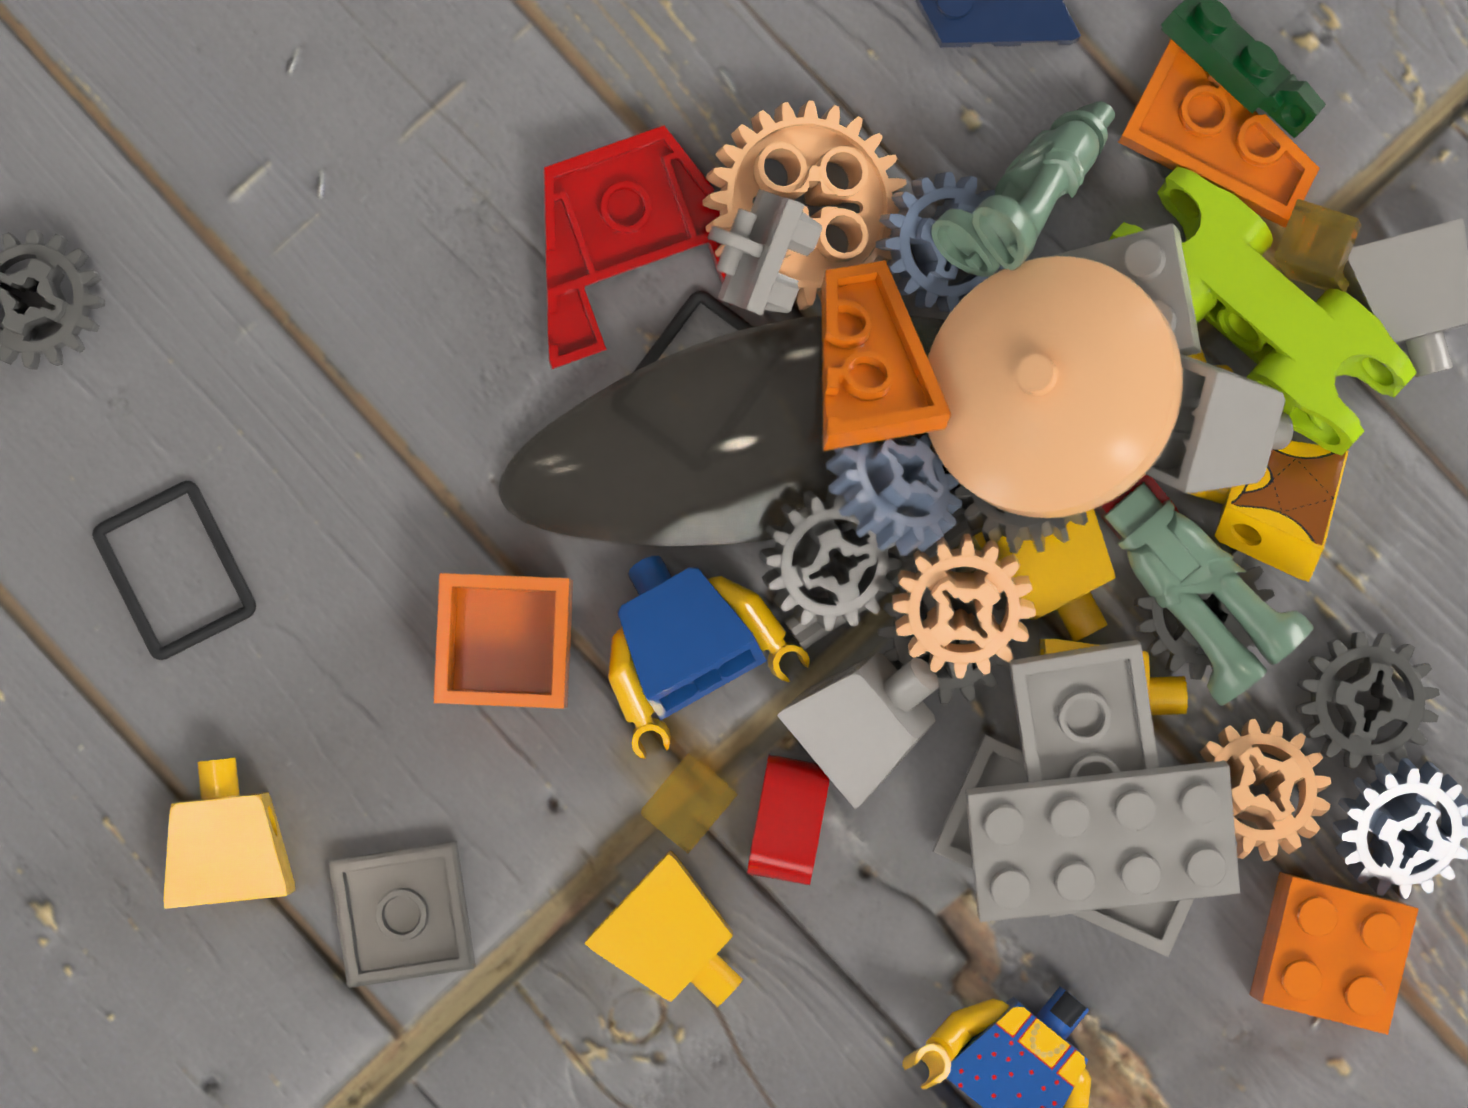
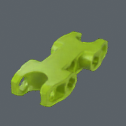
[1109,166,1417,456]

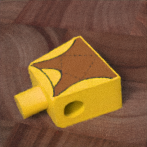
[1187,441,1349,582]

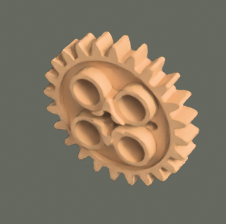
[703,100,907,310]

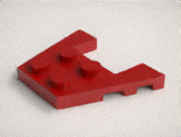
[543,125,733,370]

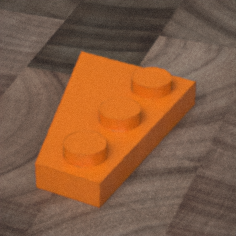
[1118,38,1320,229]
[821,260,951,451]

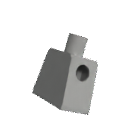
[1333,218,1468,378]
[1145,354,1293,493]
[777,652,939,809]

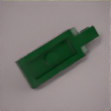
[1161,0,1326,138]

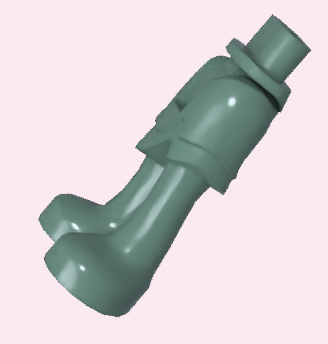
[931,101,1115,277]
[1104,482,1314,706]

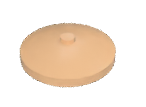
[928,256,1183,518]

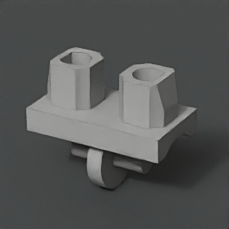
[708,189,822,315]

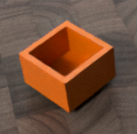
[434,573,573,709]
[1249,872,1419,1035]

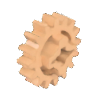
[892,533,1035,678]
[1197,719,1331,861]

